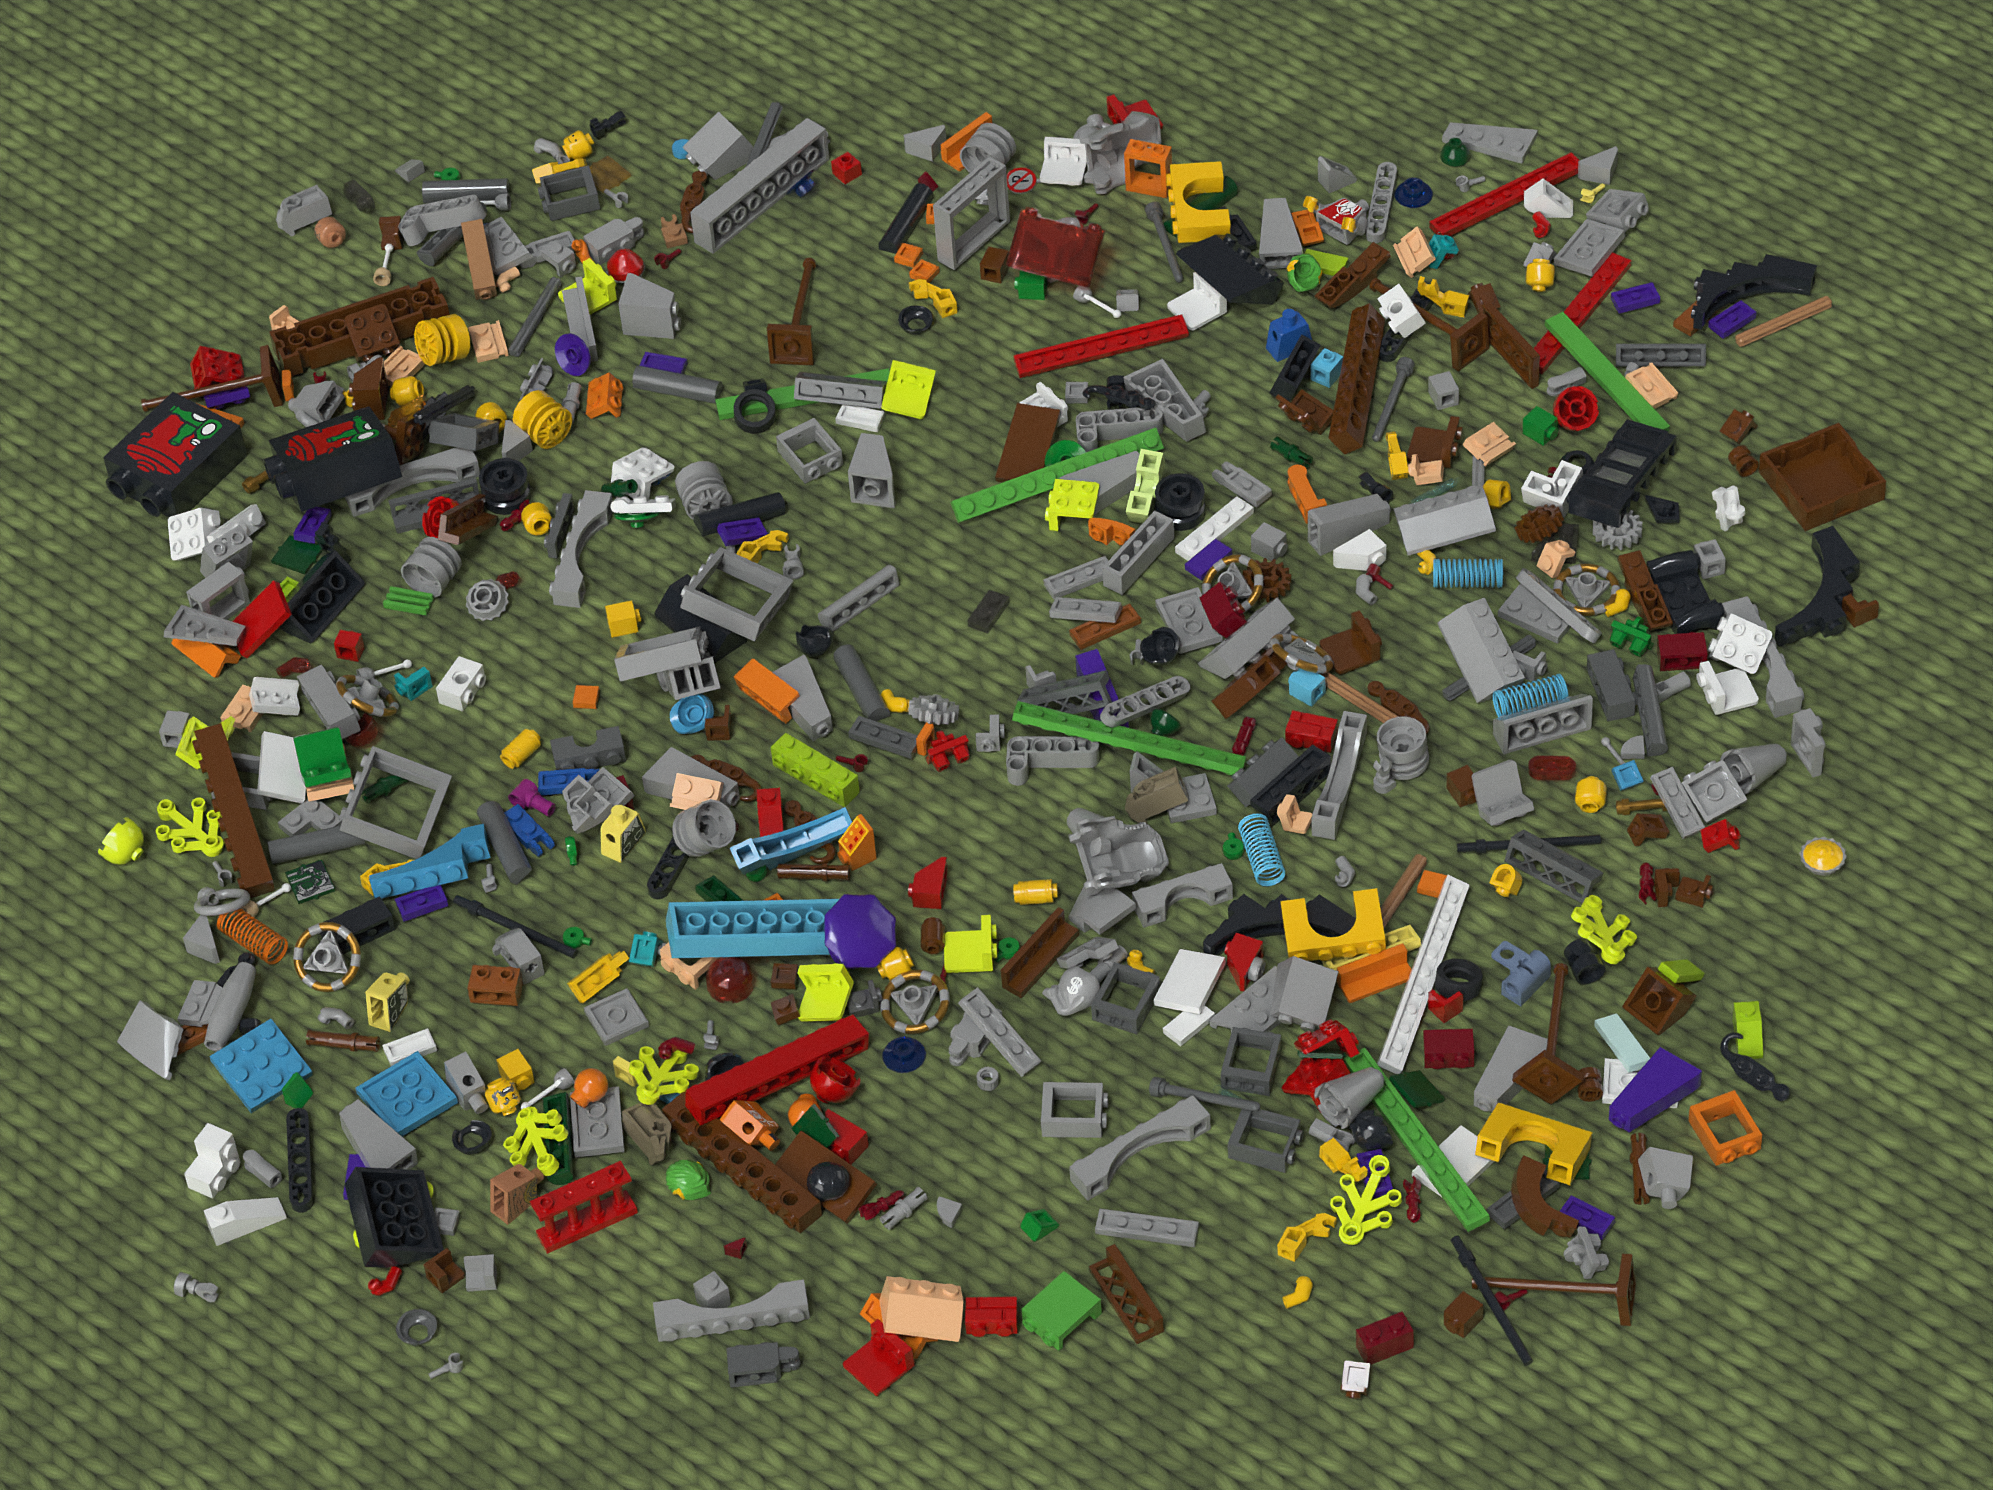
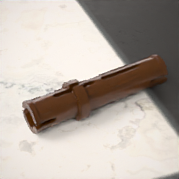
[777,863,850,882]
[306,1030,380,1052]
[1629,1133,1650,1205]

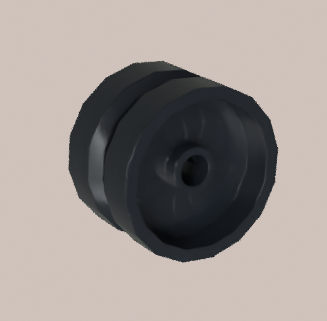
[479,458,531,515]
[1155,473,1206,531]

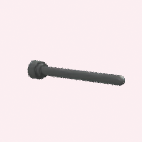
[1145,202,1183,282]
[1372,357,1415,442]
[1149,1077,1261,1112]

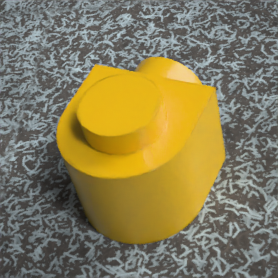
[1483,479,1511,509]
[1489,864,1522,897]

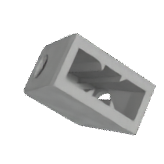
[444,1051,488,1114]
[1638,1147,1693,1209]

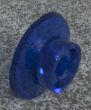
[786,169,816,198]
[1394,177,1433,208]
[882,1036,926,1073]

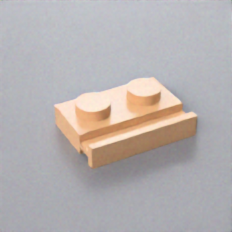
[1393,226,1436,278]
[468,320,509,363]
[384,346,425,387]
[1625,362,1678,409]
[1463,422,1516,467]
[220,685,263,732]
[306,773,354,801]
[670,773,724,810]

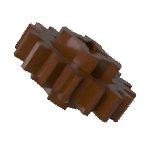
[1514,504,1564,543]
[1243,558,1291,602]

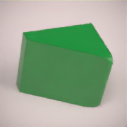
[282,1072,313,1108]
[1020,1209,1059,1242]

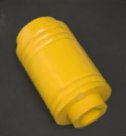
[500,729,541,769]
[1013,879,1058,905]

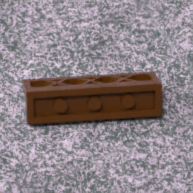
[438,494,498,545]
[1001,907,1079,999]
[1089,1244,1164,1344]

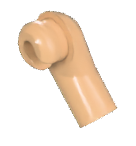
[496,267,520,293]

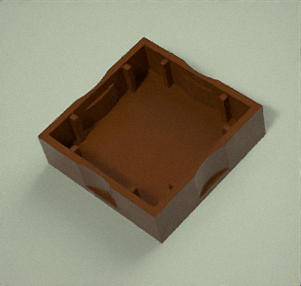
[1759,423,1886,531]

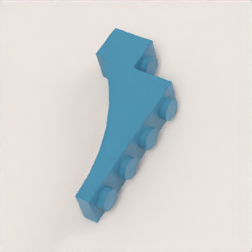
[730,807,852,875]
[369,824,490,898]

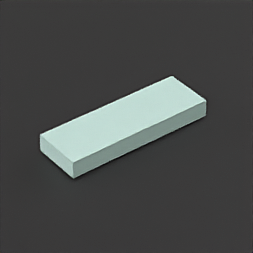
[1594,1013,1650,1073]

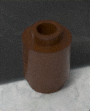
[920,917,945,954]

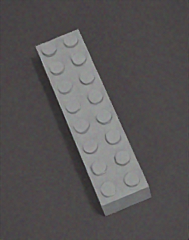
[690,118,829,254]

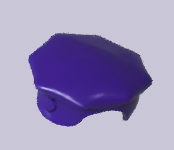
[824,894,896,969]

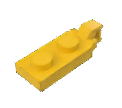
[567,951,630,1003]

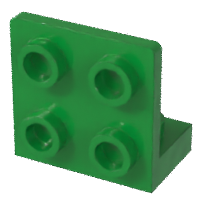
[293,727,352,787]

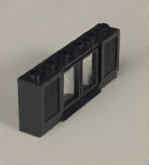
[1567,419,1677,528]

